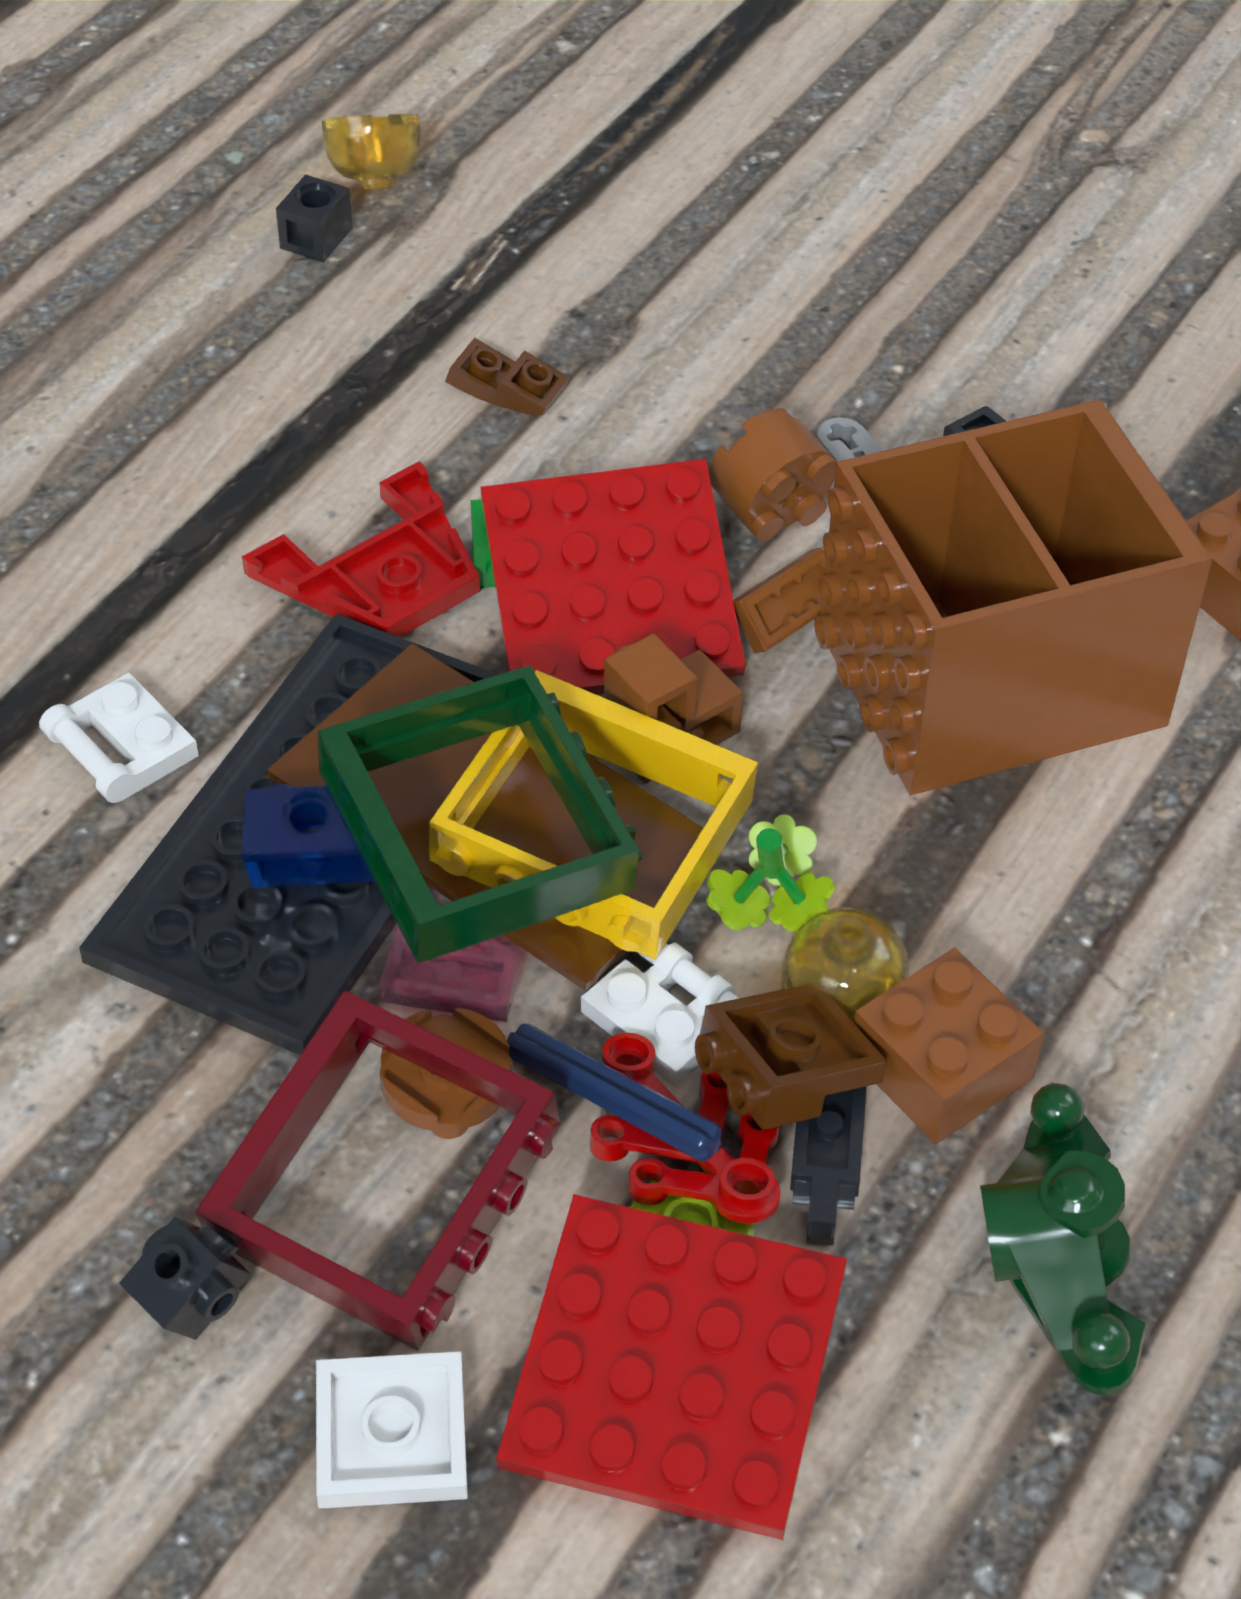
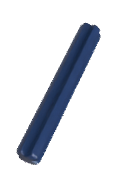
[507,1023,723,1162]

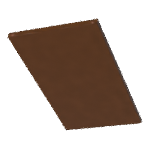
[267,643,724,991]

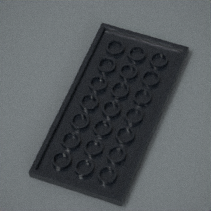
[79,614,499,1055]

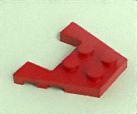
[242,461,480,637]

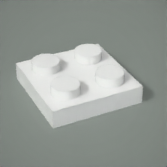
[316,1351,468,1509]

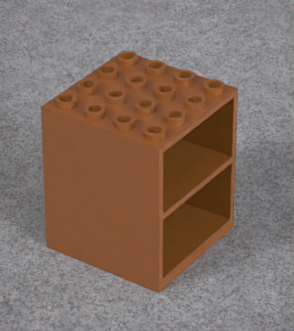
[814,399,1212,796]

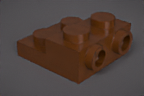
[695,982,887,1130]

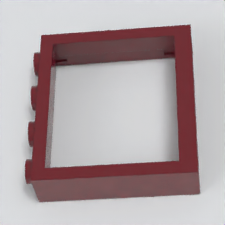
[195,990,562,1351]

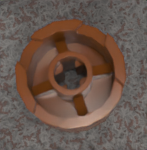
[709,408,837,542]

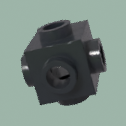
[119,1217,251,1340]

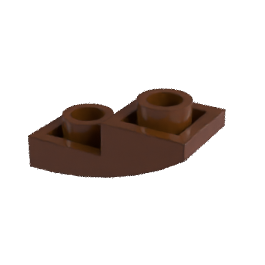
[445,337,569,415]

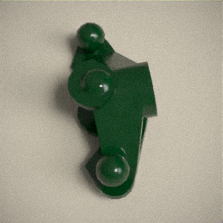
[980,1083,1146,1396]

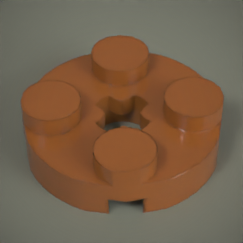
[380,1008,512,1139]

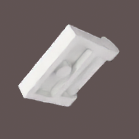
[39,672,199,803]

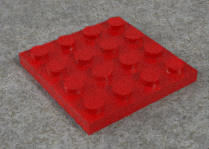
[481,459,746,695]
[496,1194,847,1540]

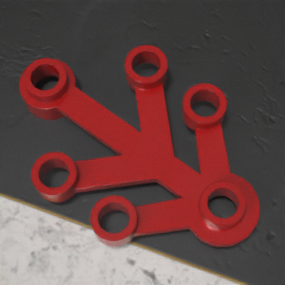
[589,1033,781,1224]

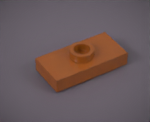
[733,547,826,654]

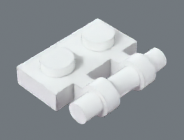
[581,943,739,1086]

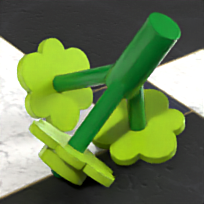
[706,814,835,932]

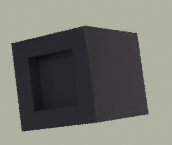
[276,174,353,263]

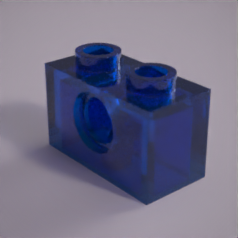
[242,784,375,888]

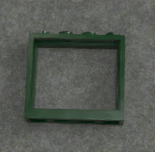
[318,665,643,964]

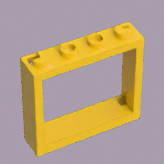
[429,670,758,960]

